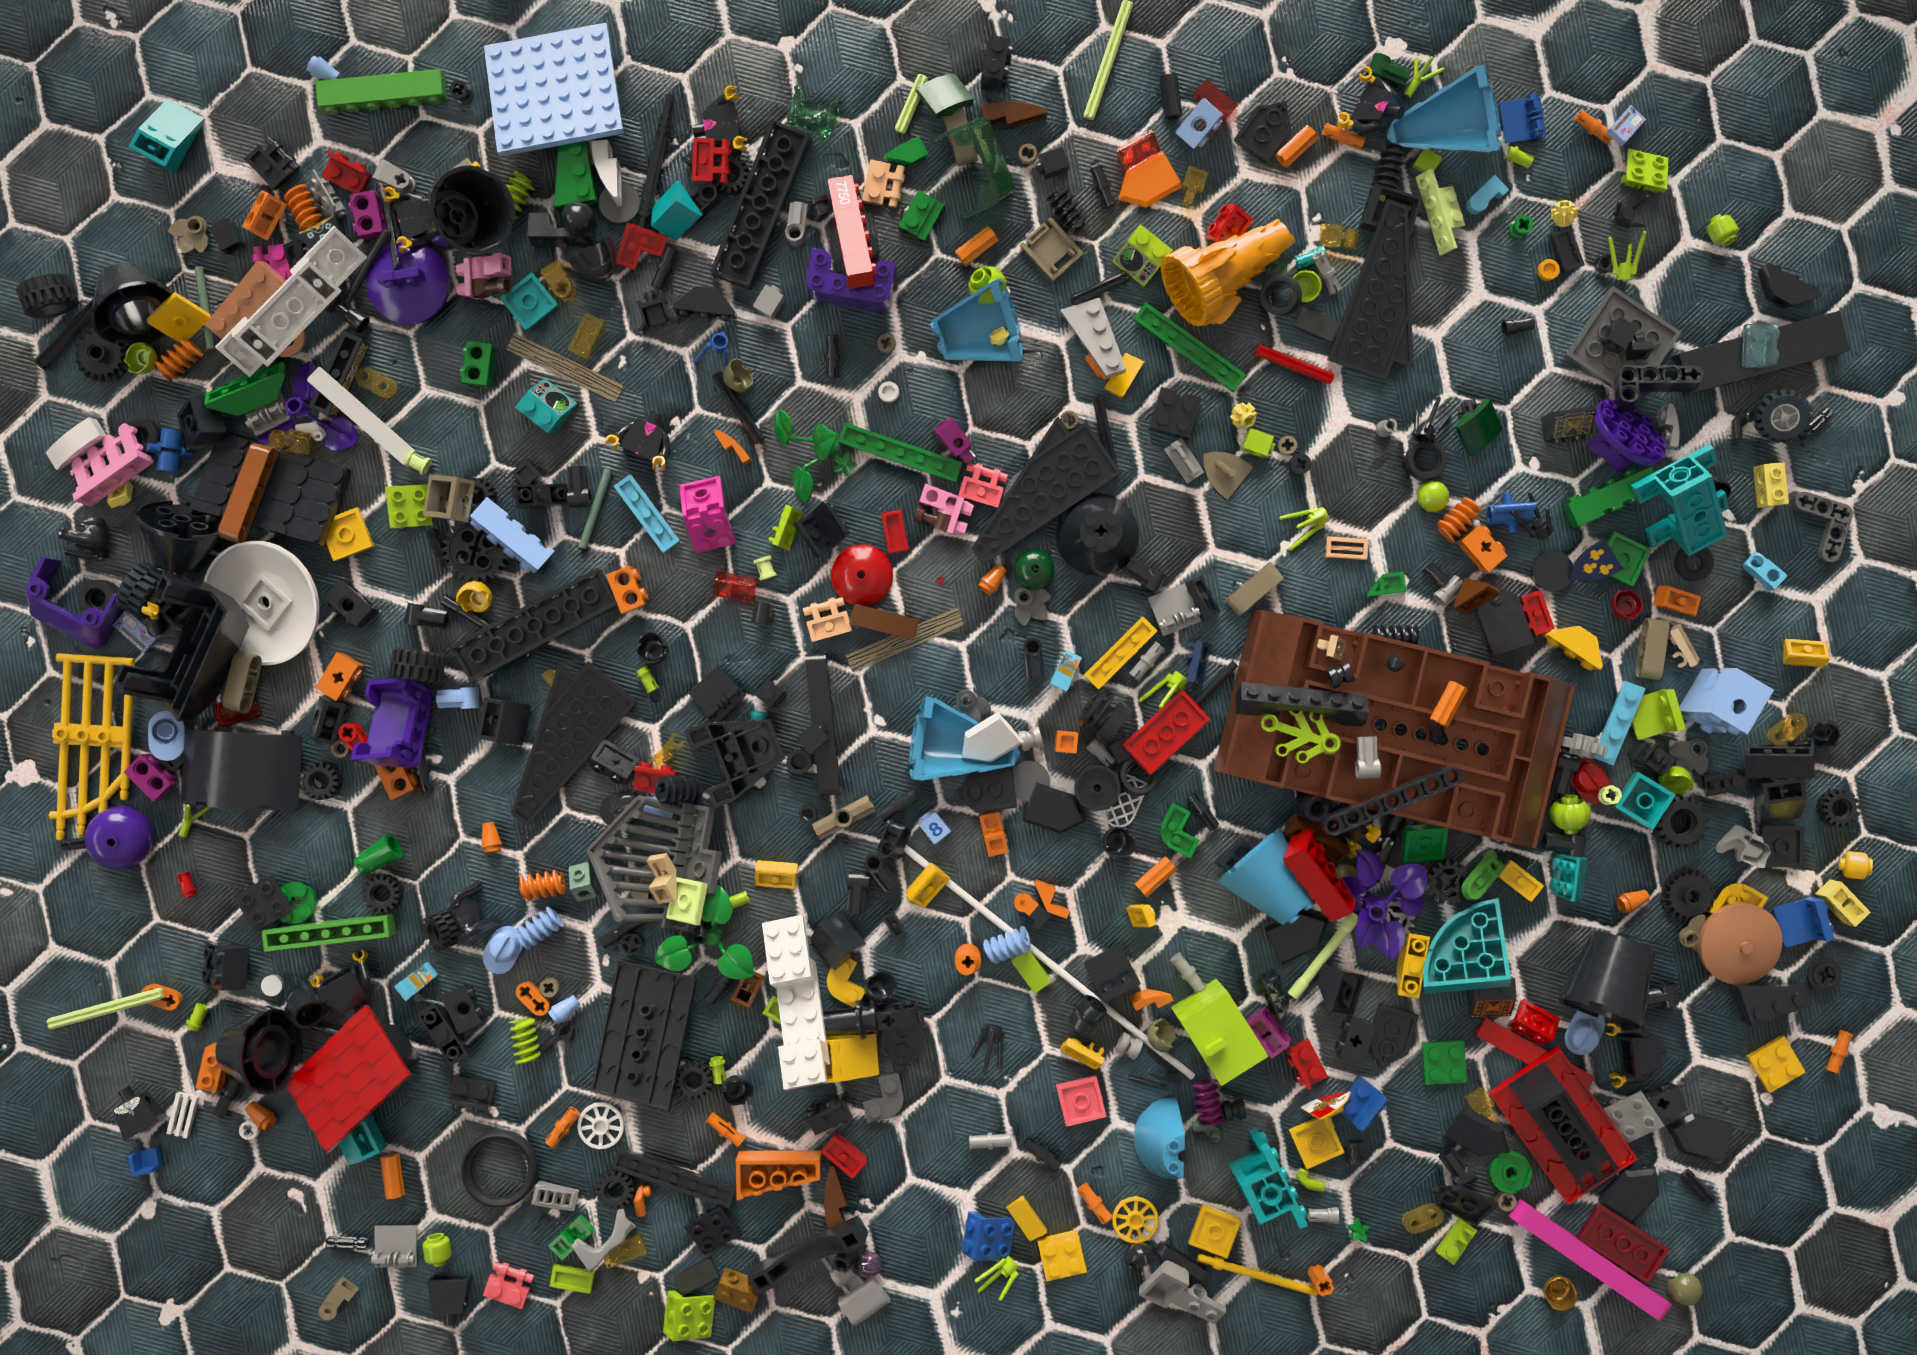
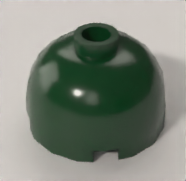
[1014,549,1055,590]

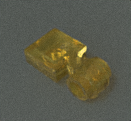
[1318,224,1359,248]
[269,430,312,455]

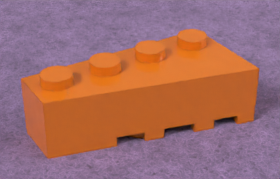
[736,1150,822,1200]

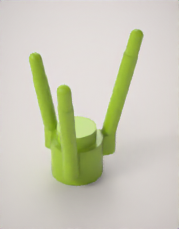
[1608,231,1647,280]
[1279,507,1329,551]
[1138,671,1188,709]
[974,1256,1020,1301]

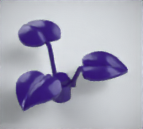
[258,361,357,451]
[1355,850,1424,947]
[1343,864,1427,959]

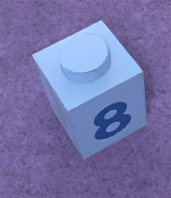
[919,811,951,845]

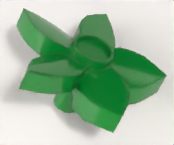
[833,452,857,477]
[1347,1217,1370,1243]

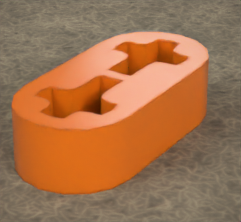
[516,981,551,1016]
[141,984,183,1010]

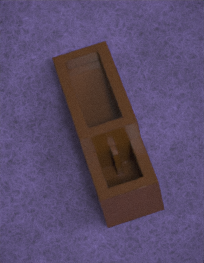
[980,101,1047,130]
[849,604,919,640]
[1285,813,1351,864]
[824,1162,848,1229]

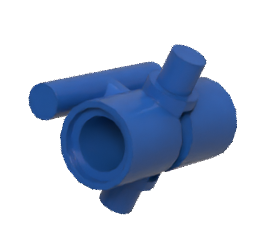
[147,428,192,473]
[1487,493,1537,535]

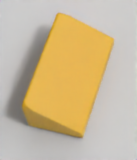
[1104,353,1144,399]
[1783,639,1830,667]
[755,860,798,889]
[906,863,950,908]
[1006,1195,1047,1241]

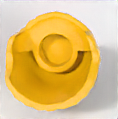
[456,581,492,612]

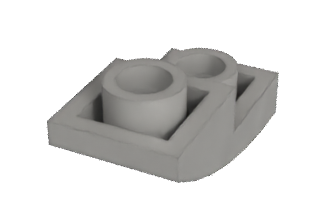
[1657,403,1679,450]

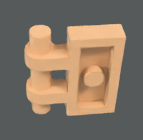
[862,160,905,208]
[803,597,852,642]

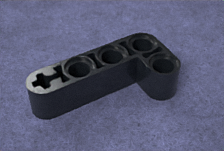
[1614,366,1704,411]

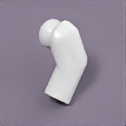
[295,422,326,441]

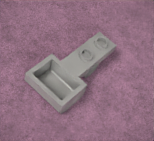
[821,1254,890,1327]
[1139,1261,1226,1324]

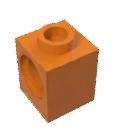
[1054,730,1078,754]

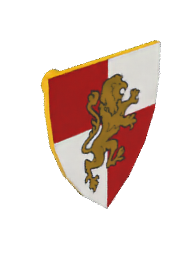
[1301,1091,1351,1130]

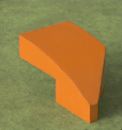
[1129,989,1174,1011]

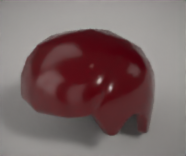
[1610,589,1643,621]

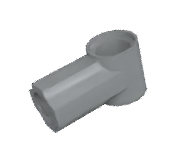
[785,201,808,247]
[1355,737,1381,779]

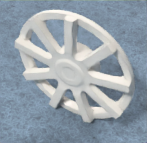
[577,1102,624,1149]

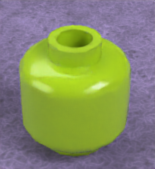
[1706,214,1740,247]
[422,1233,452,1267]

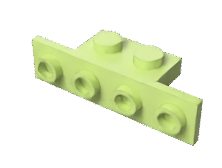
[1415,168,1465,255]

